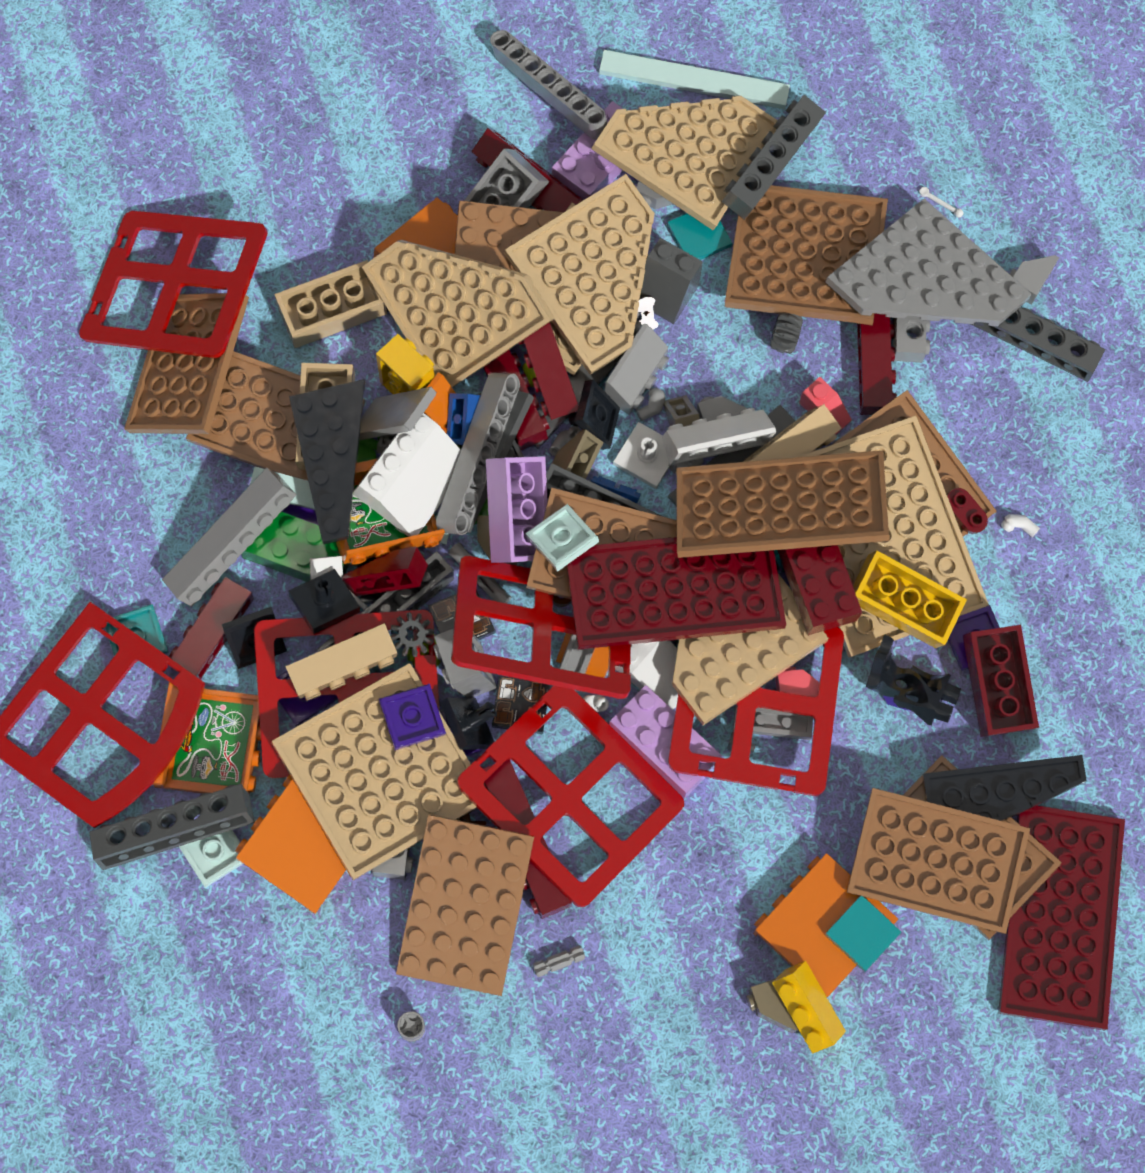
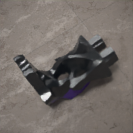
[866,634,961,726]

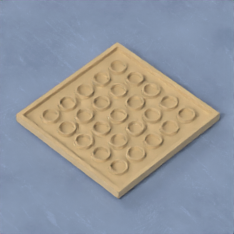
[271,663,477,881]

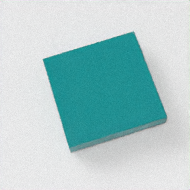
[667,213,732,260]
[105,604,169,664]
[825,896,902,972]

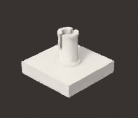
[613,422,669,489]

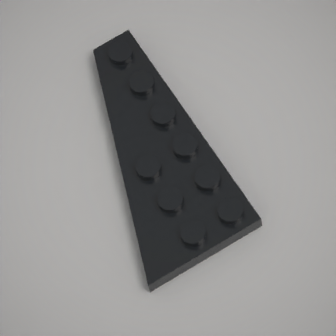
[289,379,365,545]
[923,755,1087,821]

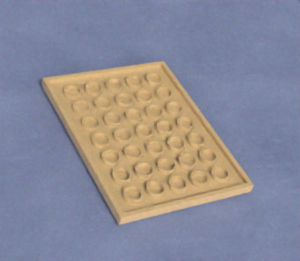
[796,416,989,658]

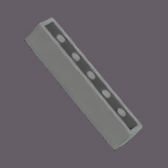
[162,468,297,607]

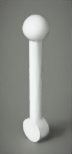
[919,187,963,218]

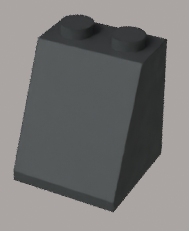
[640,238,703,324]

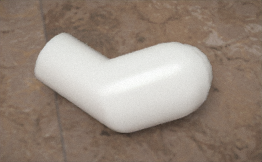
[1001,514,1040,538]
[570,695,609,720]

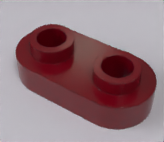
[946,488,988,534]

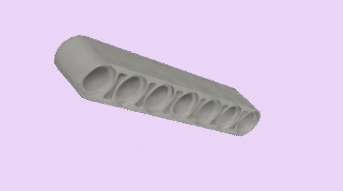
[490,30,608,139]
[436,373,520,535]

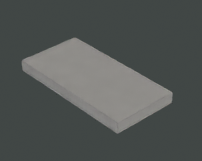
[359,387,437,440]

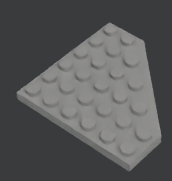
[826,199,1032,326]

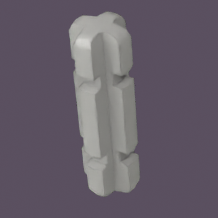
[533,945,585,977]

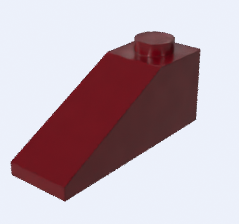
[342,546,428,596]

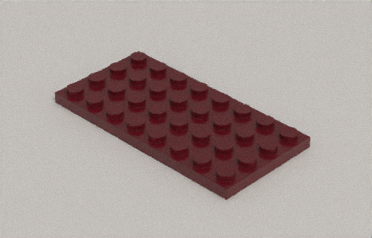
[566,537,787,650]
[998,805,1125,1031]

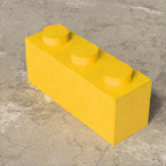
[772,960,846,1054]

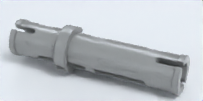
[448,543,512,603]

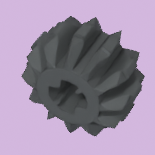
[770,313,803,354]
[390,612,434,657]

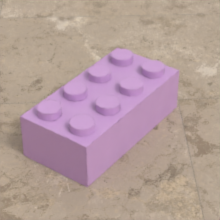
[552,101,623,200]
[486,456,547,563]
[609,685,722,799]

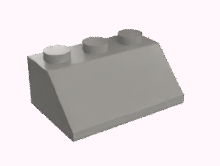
[605,323,669,415]

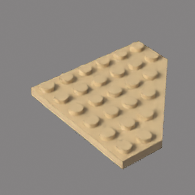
[591,96,778,230]
[504,174,655,375]
[362,240,555,388]
[672,574,829,726]

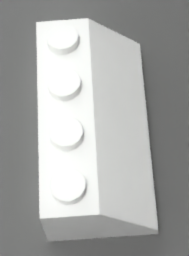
[662,408,776,465]

